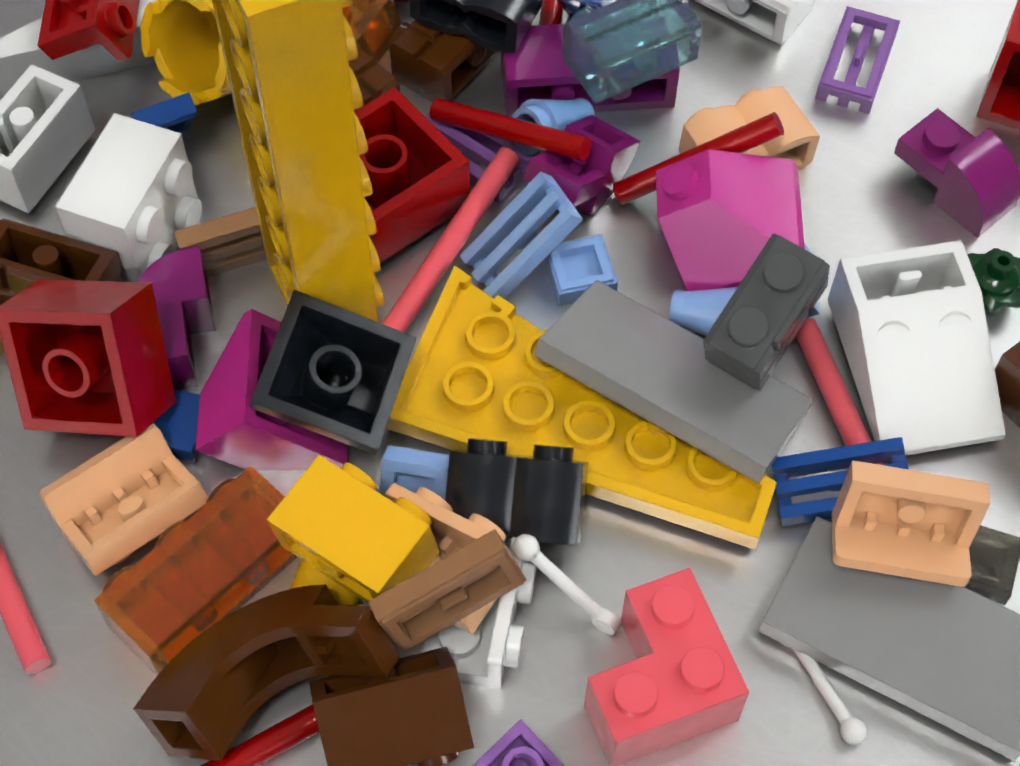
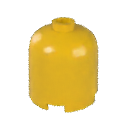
[140,0,231,105]

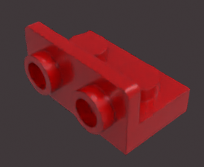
[37,0,140,62]

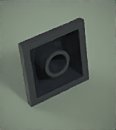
[249,290,417,455]

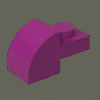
[894,108,1020,238]
[523,115,641,215]
[137,246,216,390]

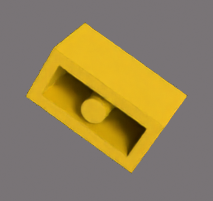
[266,455,440,604]

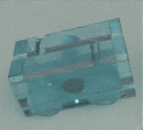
[562,0,702,104]

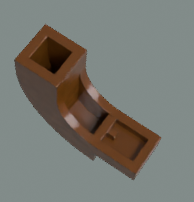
[133,584,400,761]

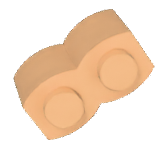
[678,86,820,171]

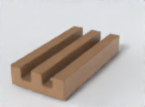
[174,207,266,277]
[368,529,526,651]

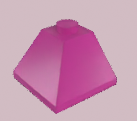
[656,149,805,291]
[195,309,348,471]

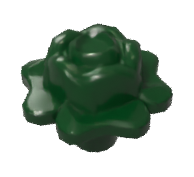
[967,248,1020,313]

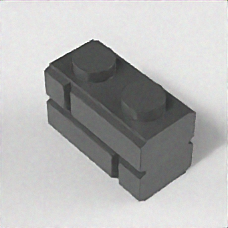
[703,233,830,391]

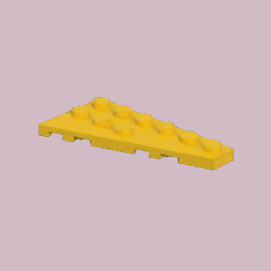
[386,265,777,550]

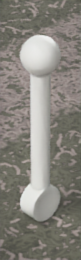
[512,534,622,635]
[781,643,867,745]

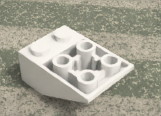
[827,240,1006,456]

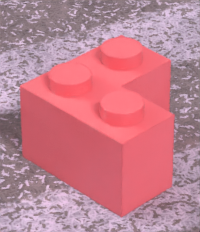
[584,568,749,766]

